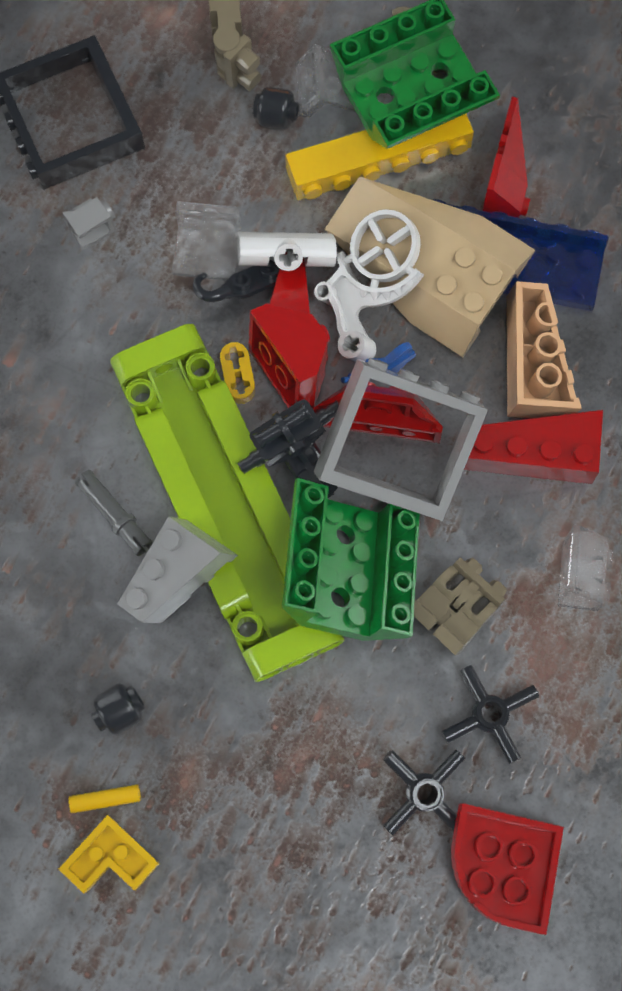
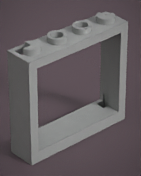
[313,358,488,521]

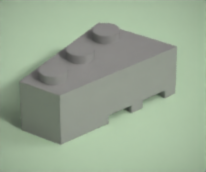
[117,517,238,623]

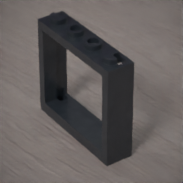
[0,35,145,190]

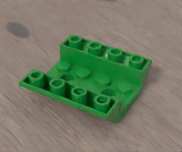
[330,0,500,149]
[282,478,420,641]

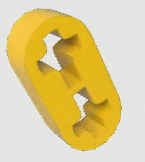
[220,342,255,404]

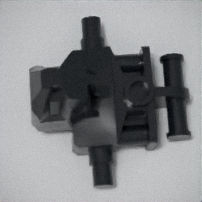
[237,399,339,498]

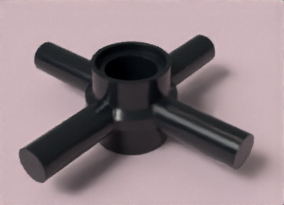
[441,665,539,764]
[383,749,466,835]

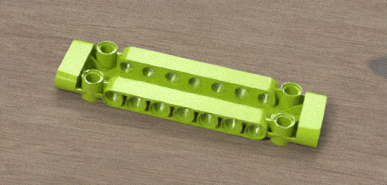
[110,324,345,682]

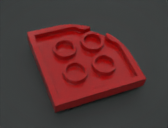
[451,803,564,935]

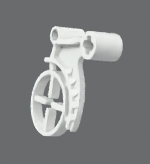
[314,210,424,362]

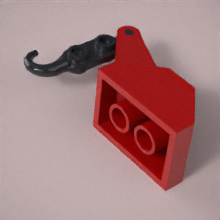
[192,251,330,408]

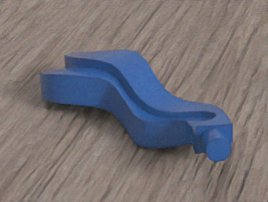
[341,342,416,384]

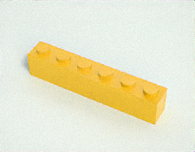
[285,114,474,201]

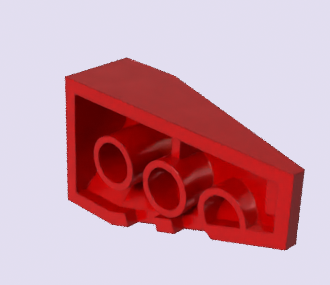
[481,96,531,227]

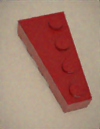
[464,410,603,484]

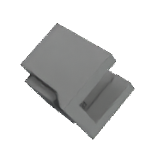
[62,197,115,250]

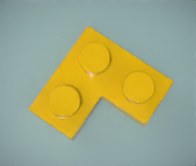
[58,815,160,894]

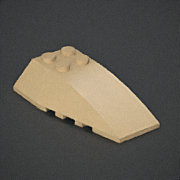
[325,176,535,358]

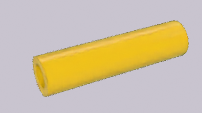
[69,784,141,814]

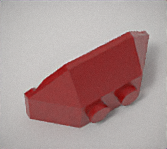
[312,382,443,444]

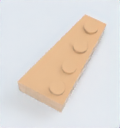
[506,281,582,418]

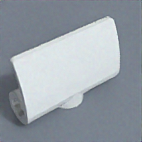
[235,232,337,271]

